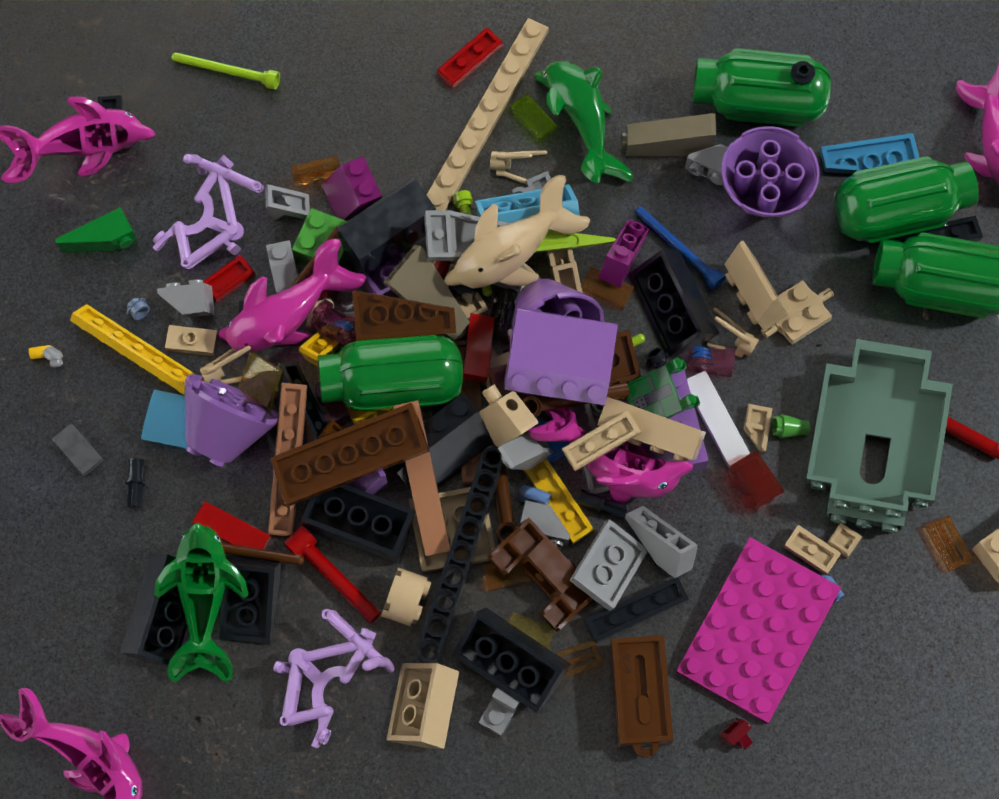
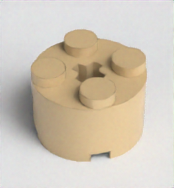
[381,567,431,626]

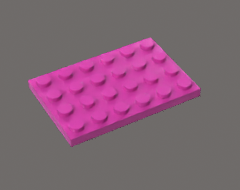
[676,537,841,724]

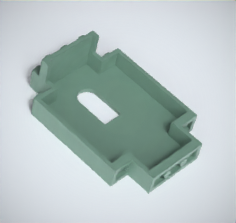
[806,339,953,533]

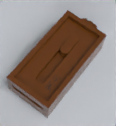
[610,635,674,758]

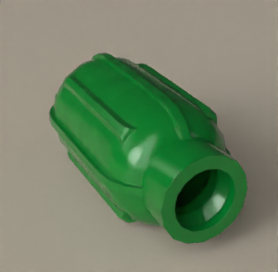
[692,48,831,127]
[833,156,979,243]
[872,233,999,318]
[318,335,463,411]

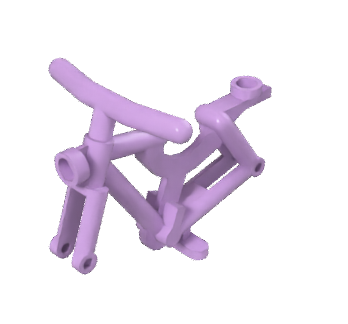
[152,154,265,269]
[273,609,395,748]

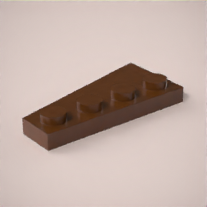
[352,290,457,341]

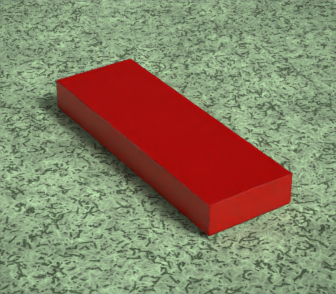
[437,27,503,88]
[463,313,495,382]
[192,501,271,549]

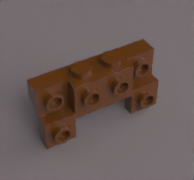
[487,517,593,632]

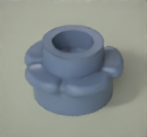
[126,298,150,320]

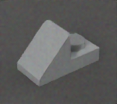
[265,184,310,221]
[479,687,521,737]

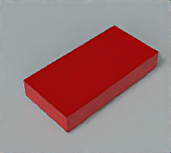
[203,255,256,303]

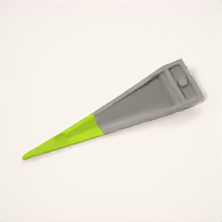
[424,210,616,262]

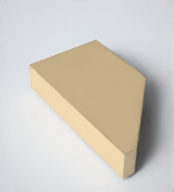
[743,404,773,454]

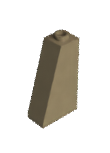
[621,114,716,156]
[383,245,470,341]

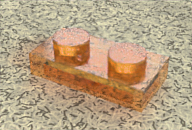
[291,155,340,185]

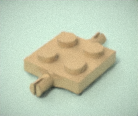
[761,280,834,345]

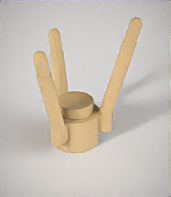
[490,150,547,185]
[706,308,759,358]
[200,346,252,384]

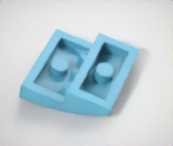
[141,389,188,448]

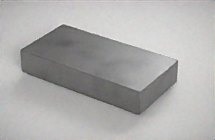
[52,423,104,477]

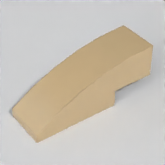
[546,248,582,293]

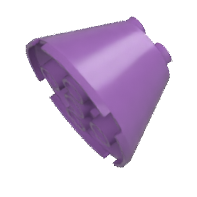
[721,126,820,217]
[510,277,605,345]
[185,374,279,467]

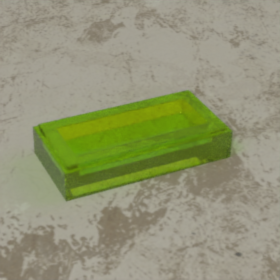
[509,93,557,142]

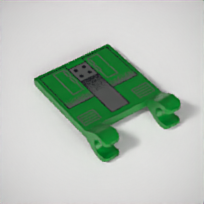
[627,358,700,418]

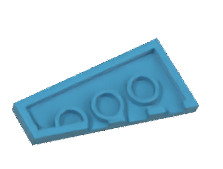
[820,133,920,174]

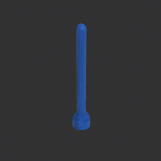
[635,207,726,290]

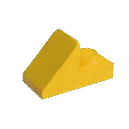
[299,326,345,367]

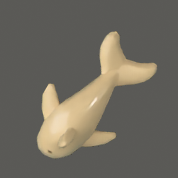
[444,175,590,288]

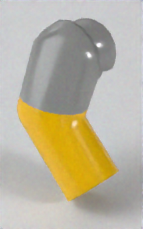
[29,345,63,367]

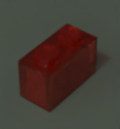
[728,450,785,513]

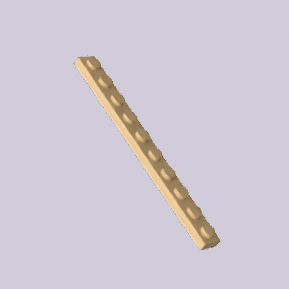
[427,18,549,210]

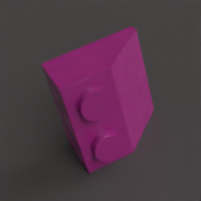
[321,156,382,221]

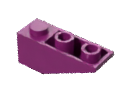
[598,219,650,287]

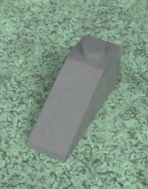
[266,240,298,293]
[625,506,698,578]

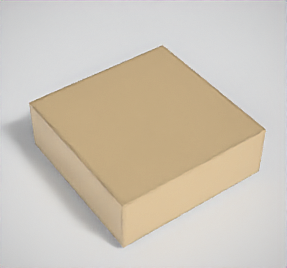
[827,523,862,558]

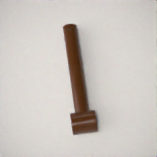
[518,381,629,418]
[489,443,517,544]

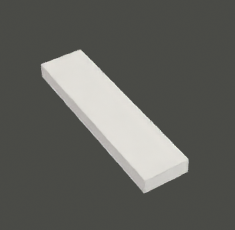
[687,370,751,468]

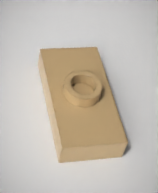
[165,325,218,356]
[783,525,841,575]

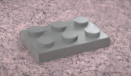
[569,519,648,611]

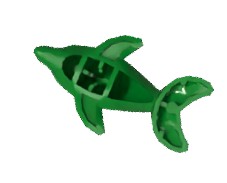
[534,61,633,183]
[154,523,248,682]

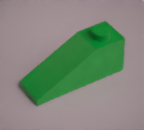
[55,207,137,253]

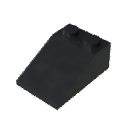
[219,556,281,644]

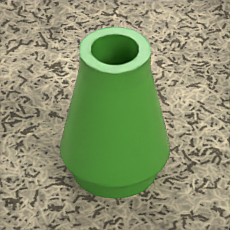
[771,414,810,439]

